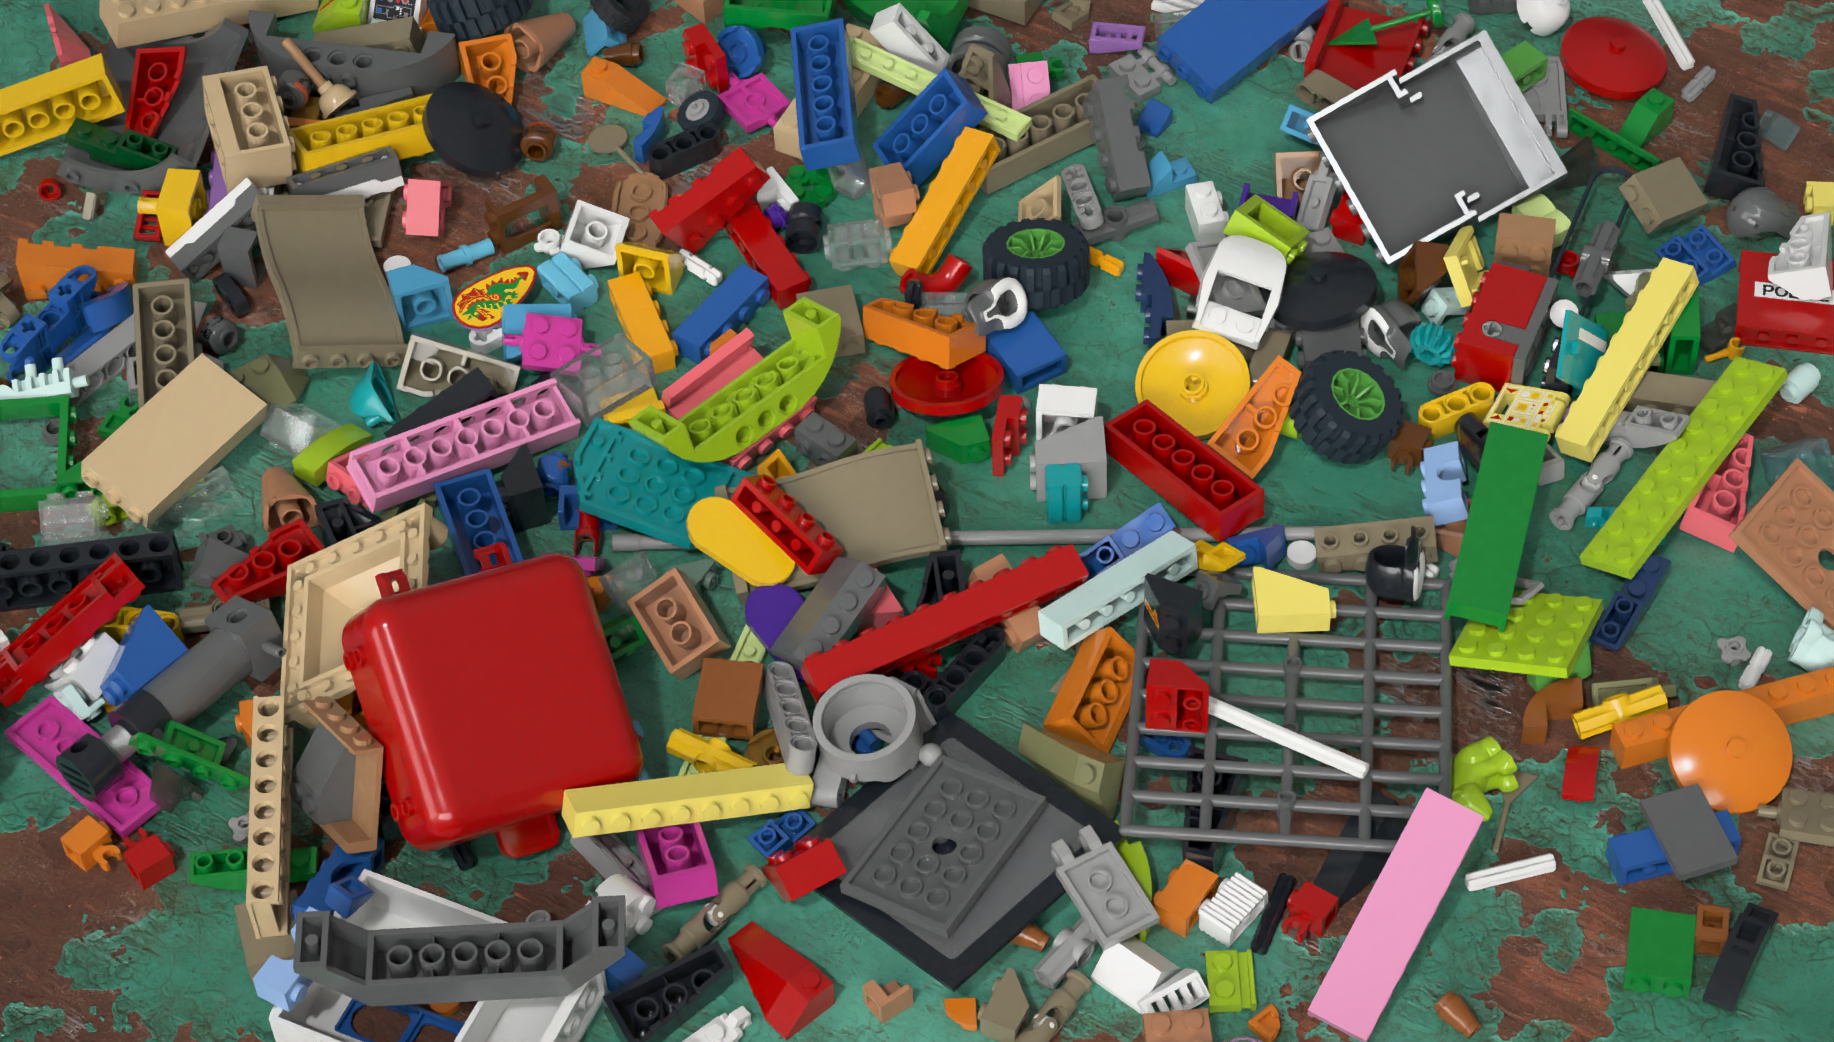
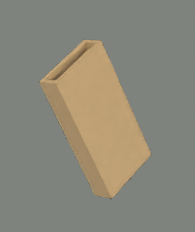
[81,353,267,528]

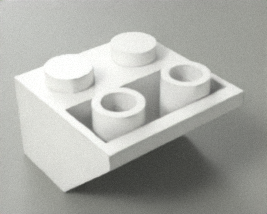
[44,632,119,704]

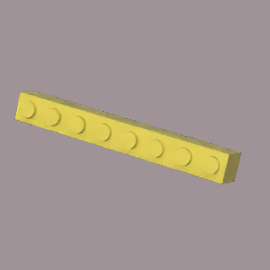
[1555,257,1699,463]
[561,763,814,838]

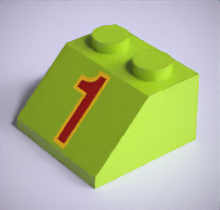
[312,0,370,33]

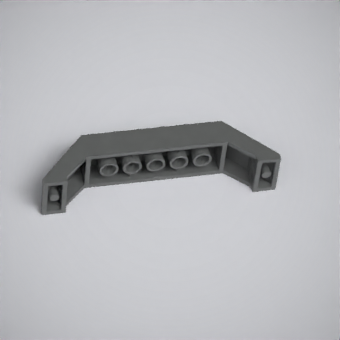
[293,895,626,1007]

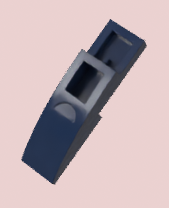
[1135,252,1173,350]
[1590,553,1671,653]

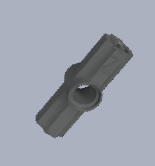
[1073,199,1159,245]
[1572,220,1621,298]

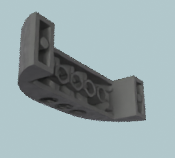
[248,10,461,107]

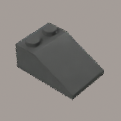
[290,722,356,825]

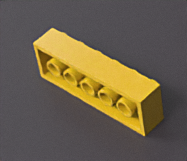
[0,53,125,157]
[287,93,435,173]

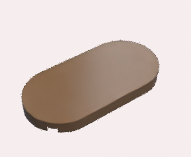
[611,172,669,248]

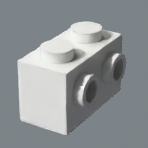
[1185,181,1229,241]

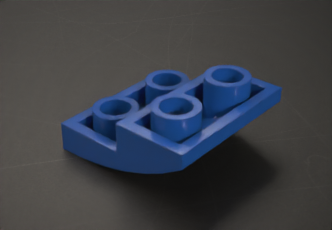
[1654,224,1736,286]

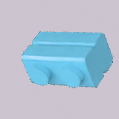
[537,252,599,314]

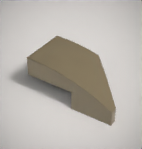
[1051,0,1091,31]

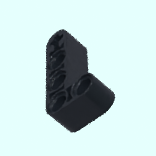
[900,626,1006,723]

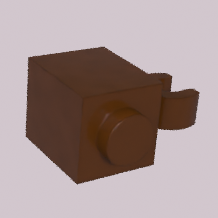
[1387,420,1434,475]

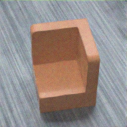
[862,979,914,1024]

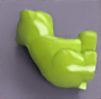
[1451,736,1519,822]

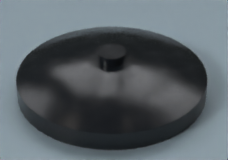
[422,81,525,178]
[1263,251,1378,330]

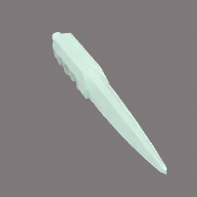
[0,357,90,400]

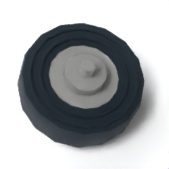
[677,91,725,131]

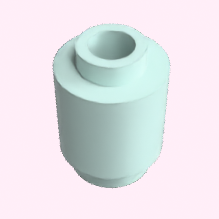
[1779,363,1821,404]

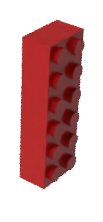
[1104,399,1265,543]

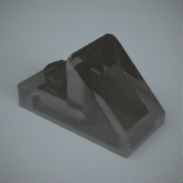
[149,760,206,813]

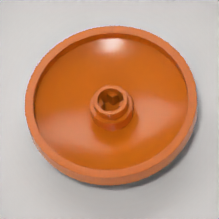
[1667,690,1793,815]

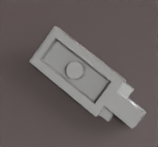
[1295,160,1337,232]

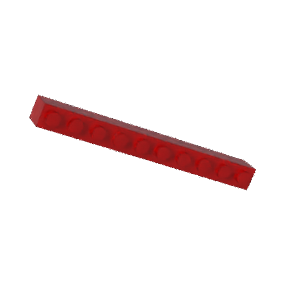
[801,543,1089,703]

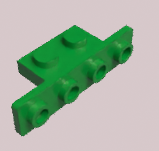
[128,720,250,791]

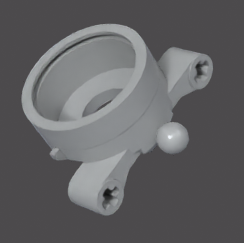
[810,674,943,808]

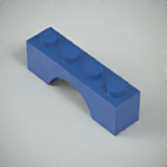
[291,837,385,925]

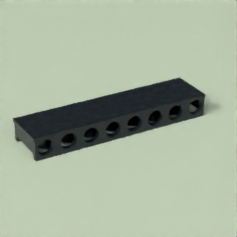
[0,531,184,612]

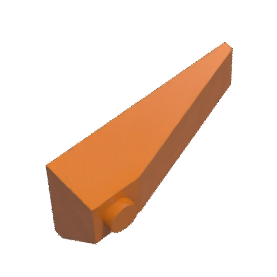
[458,33,517,106]

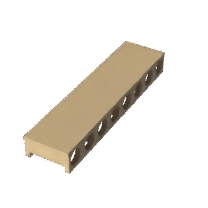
[246,695,294,939]

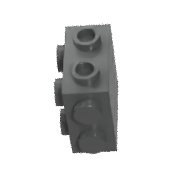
[1295,318,1367,372]

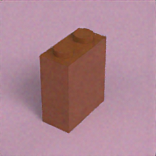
[692,658,765,740]

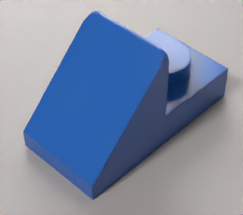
[1226,524,1287,570]

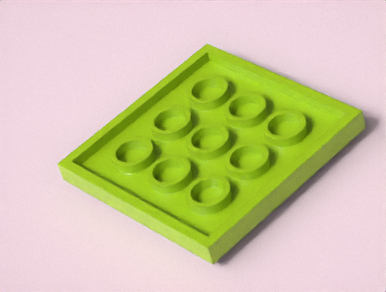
[1449,590,1604,679]

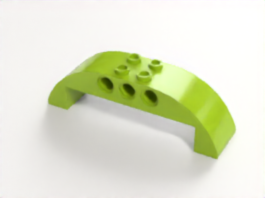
[628,296,841,462]

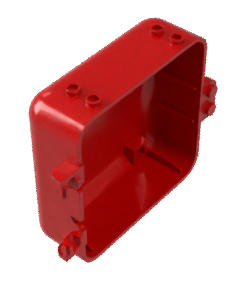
[342,542,644,859]

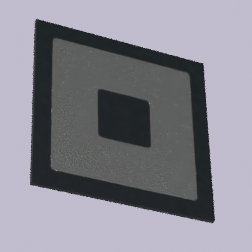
[787,712,1128,992]

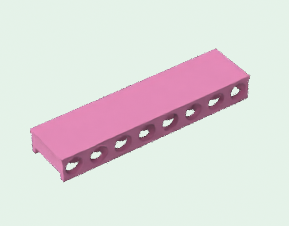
[346,377,581,514]
[1307,787,1484,1042]

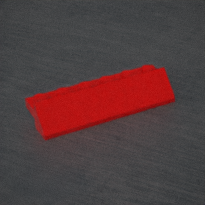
[0,552,145,708]

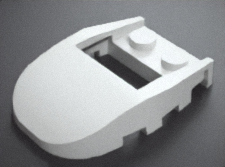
[1192,235,1286,350]

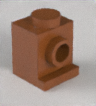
[1694,904,1730,957]

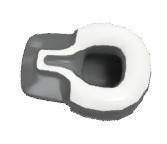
[964,276,1028,336]
[1359,299,1422,370]

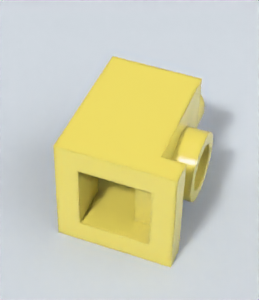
[1803,181,1834,226]

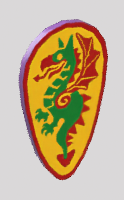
[452,265,537,331]

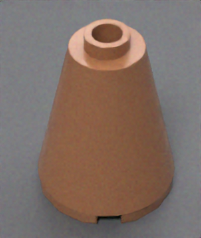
[503,12,576,73]
[261,466,318,534]

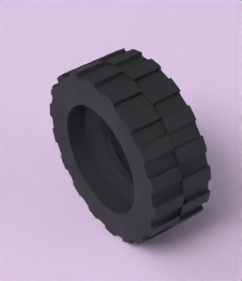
[590,0,650,34]

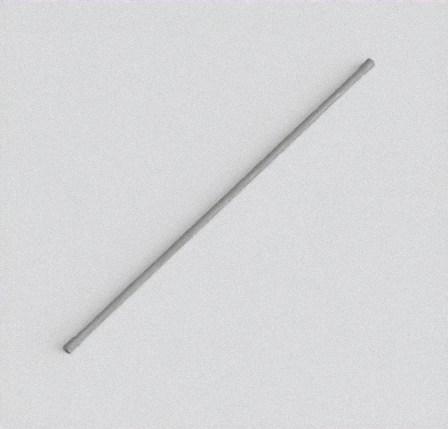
[612,526,1326,552]

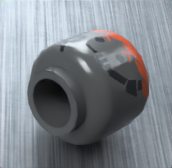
[275,70,312,110]
[196,314,238,355]

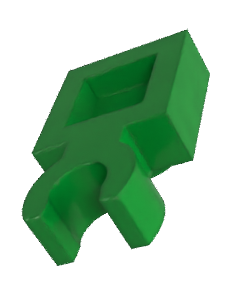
[97,396,139,439]

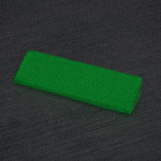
[1568,108,1663,172]

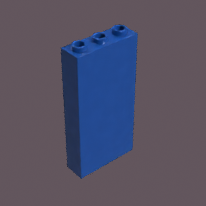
[1155,0,1329,104]

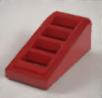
[133,190,163,243]

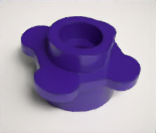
[764,202,787,230]

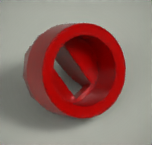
[38,177,61,201]

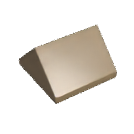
[1018,175,1061,222]

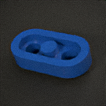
[1139,717,1191,758]

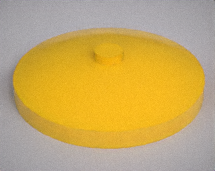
[1135,330,1251,440]

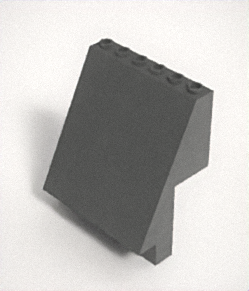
[1305,30,1568,268]

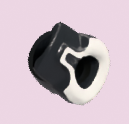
[1365,526,1425,602]

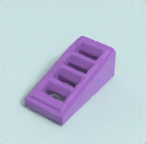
[1089,22,1146,54]

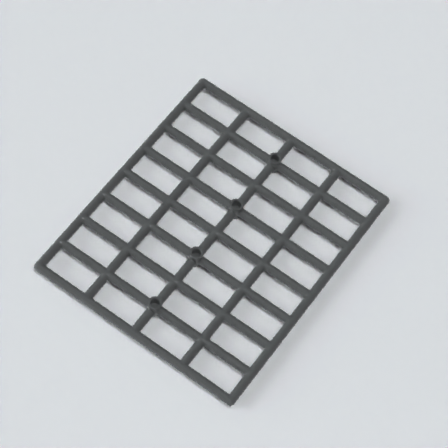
[1119,567,1453,853]

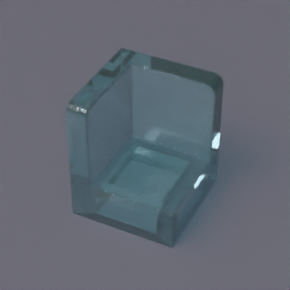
[1758,110,1801,151]

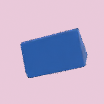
[54,328,109,367]

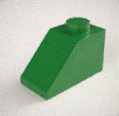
[1618,87,1675,149]
[925,414,991,464]

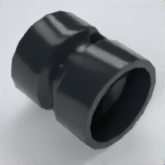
[785,202,824,254]

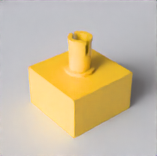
[137,168,209,246]

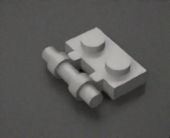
[1108,46,1176,103]

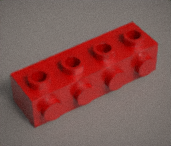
[730,474,843,575]

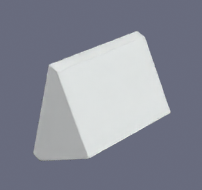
[1091,936,1181,1014]

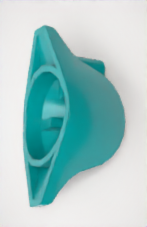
[350,361,398,428]

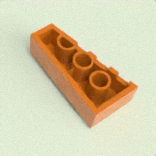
[15,238,140,300]
[863,297,986,369]

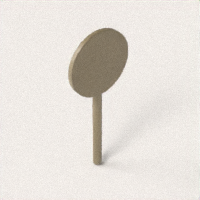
[588,124,644,175]

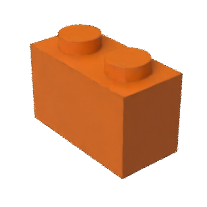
[1152,859,1219,938]

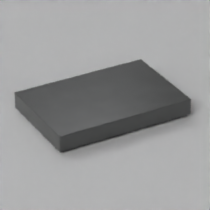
[1639,783,1739,881]

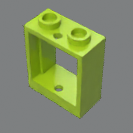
[1222,194,1310,265]

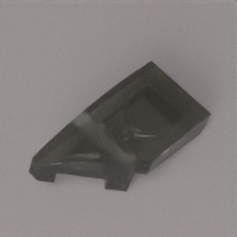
[1699,303,1737,355]

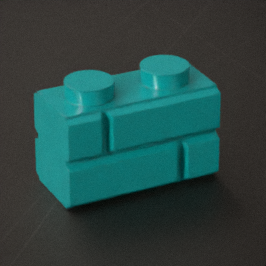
[1045,463,1088,524]

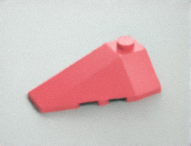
[43,3,91,67]

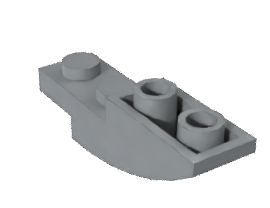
[1604,405,1690,448]

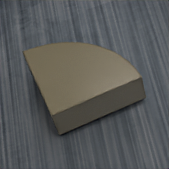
[82,190,108,220]

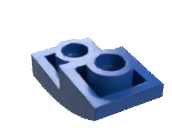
[633,105,666,165]
[747,809,817,861]

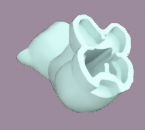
[1788,606,1834,672]

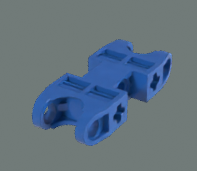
[0,265,102,386]

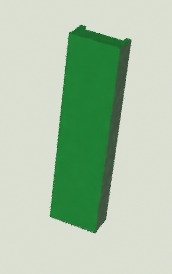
[1444,421,1549,632]

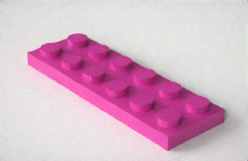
[4,695,171,838]

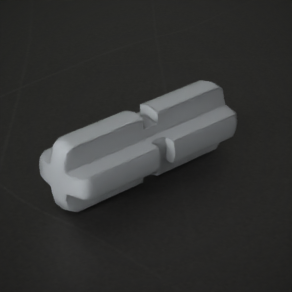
[1681,66,1716,102]

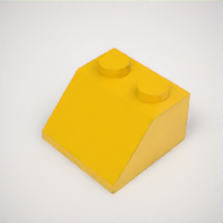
[615,242,684,296]

